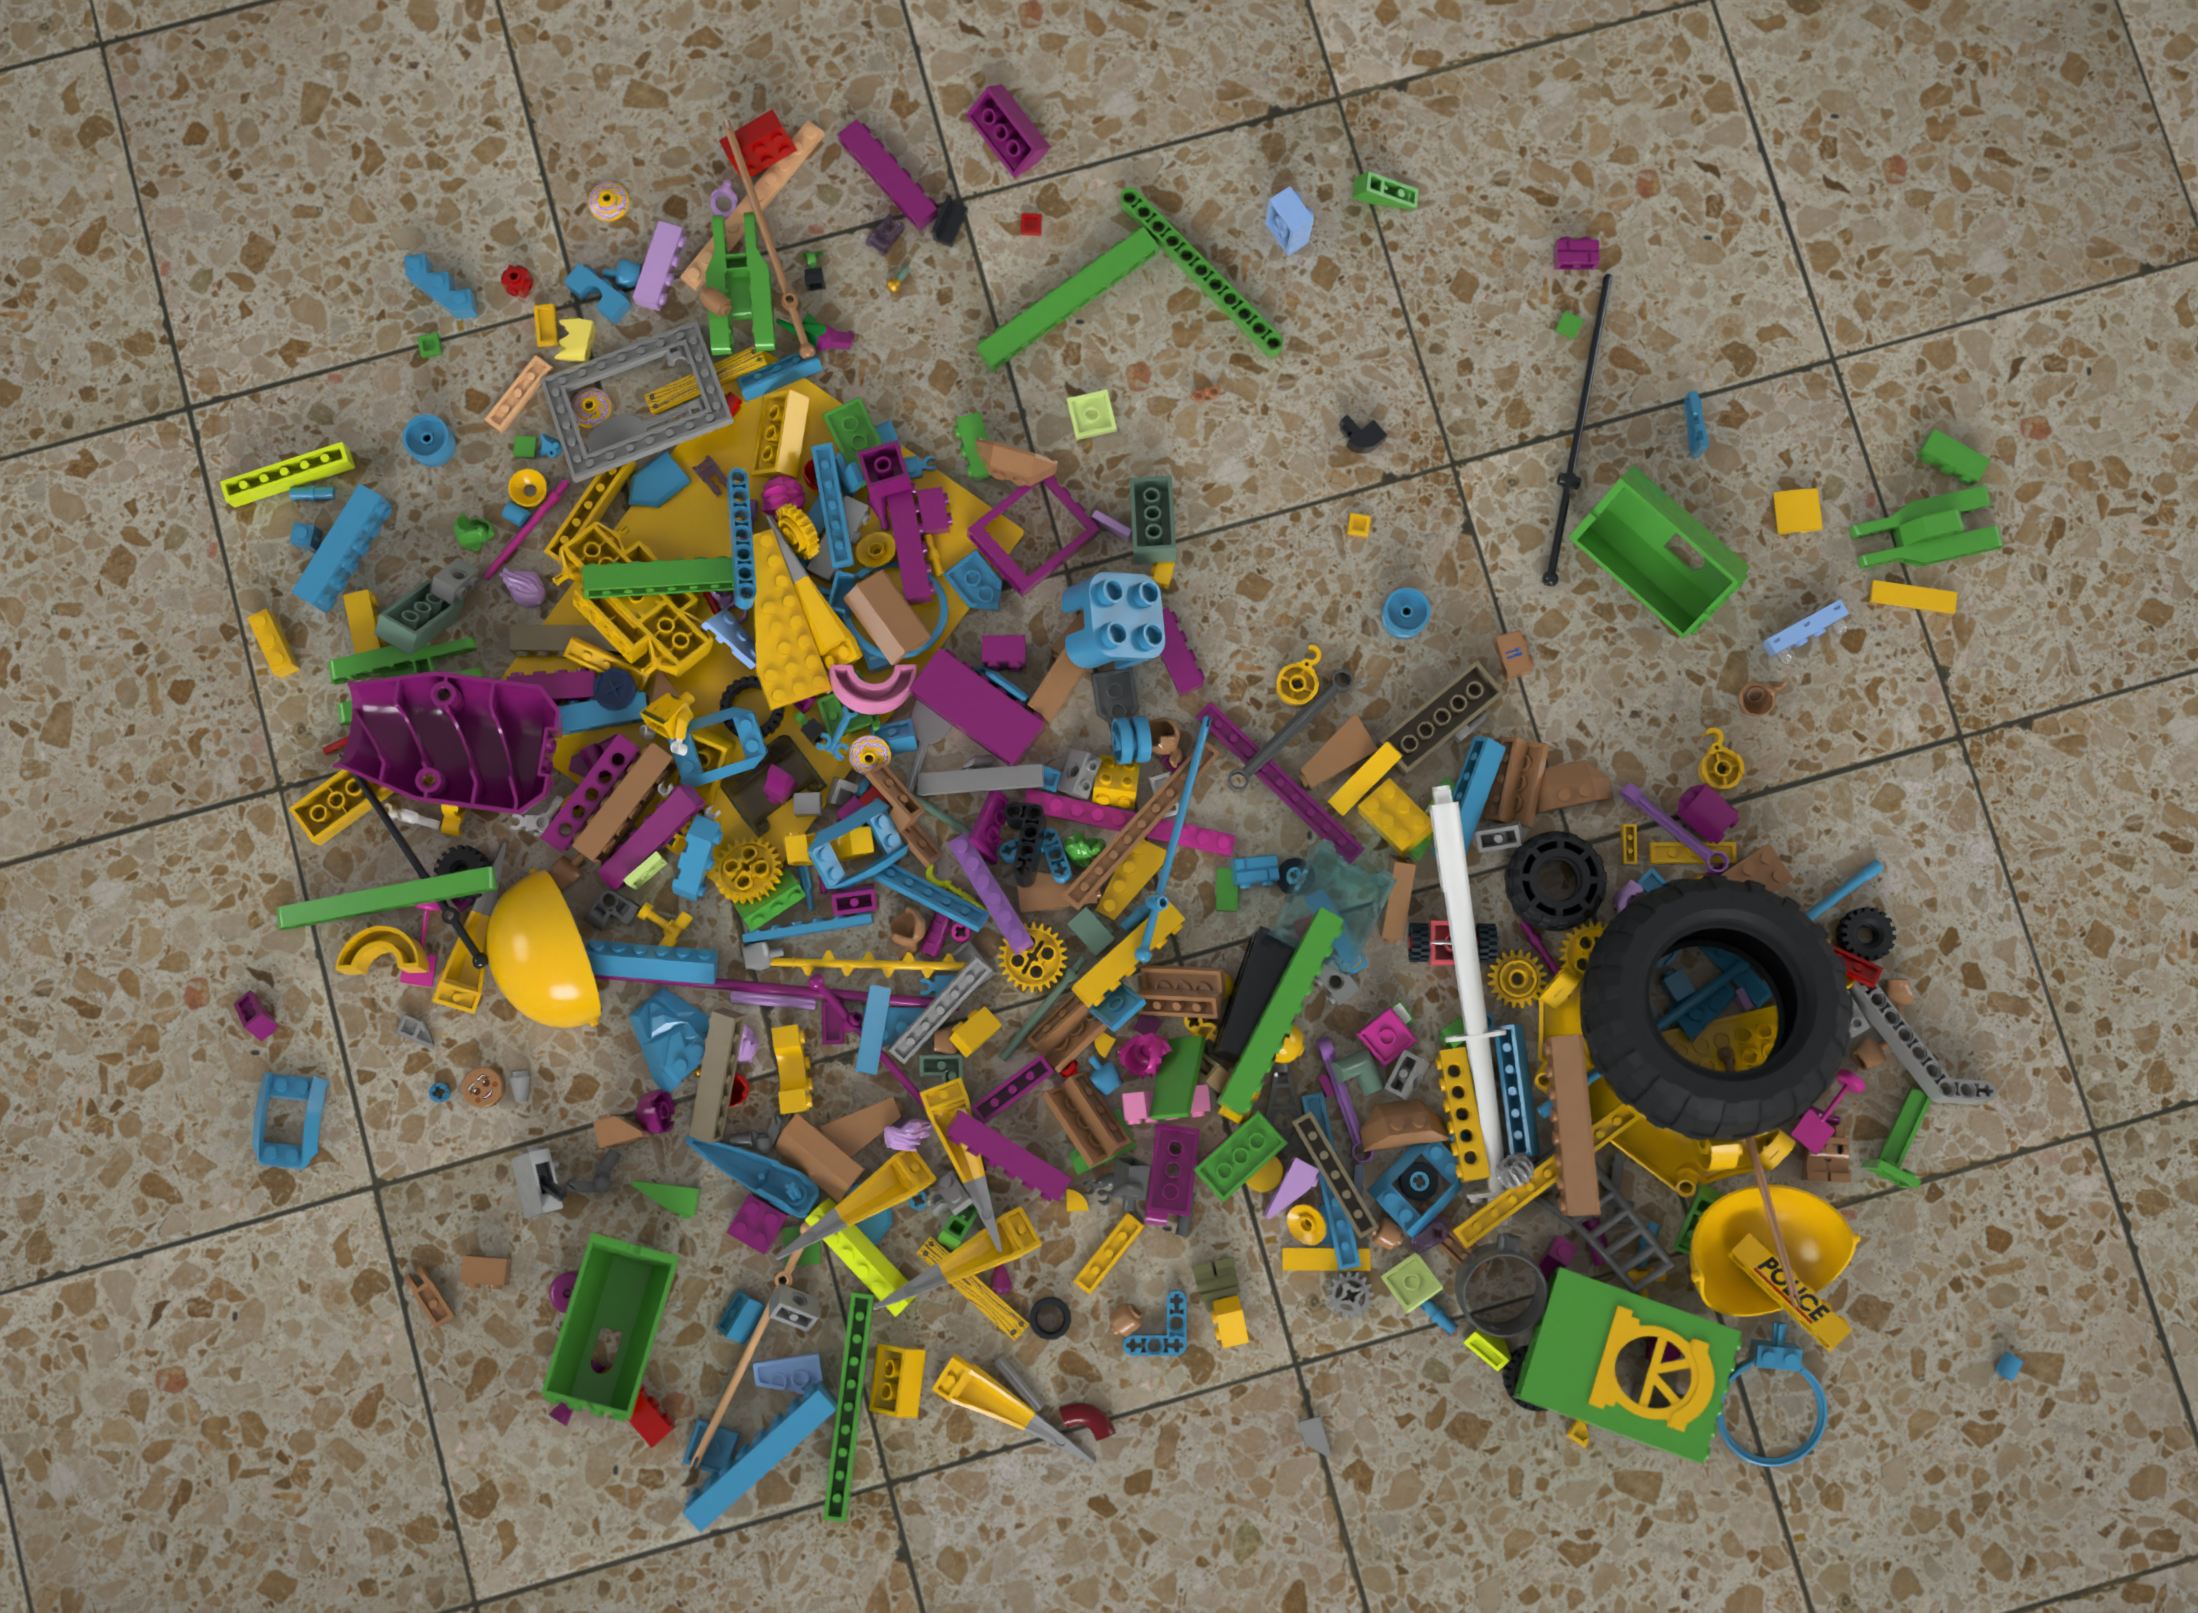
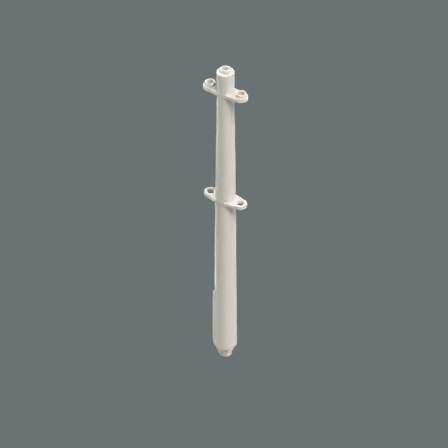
[1429,785,1512,1226]

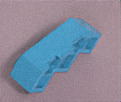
[404,253,478,319]
[672,814,723,903]

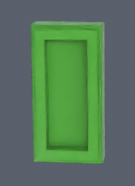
[1216,868,1238,912]

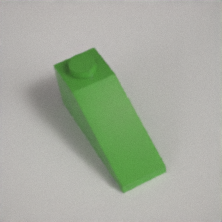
[1352,171,1419,210]
[632,1180,701,1219]
[1673,1183,1721,1256]
[937,1188,992,1251]

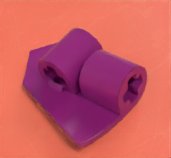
[569,734,632,778]

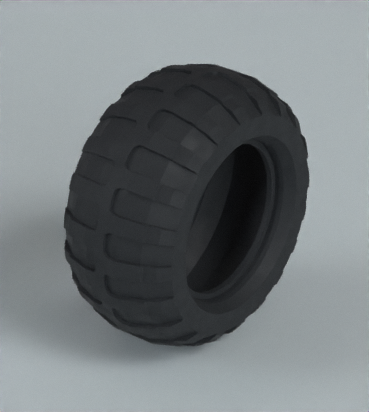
[1579,875,1853,1141]

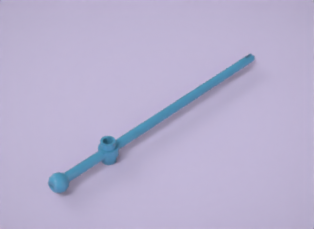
[1134,715,1211,963]

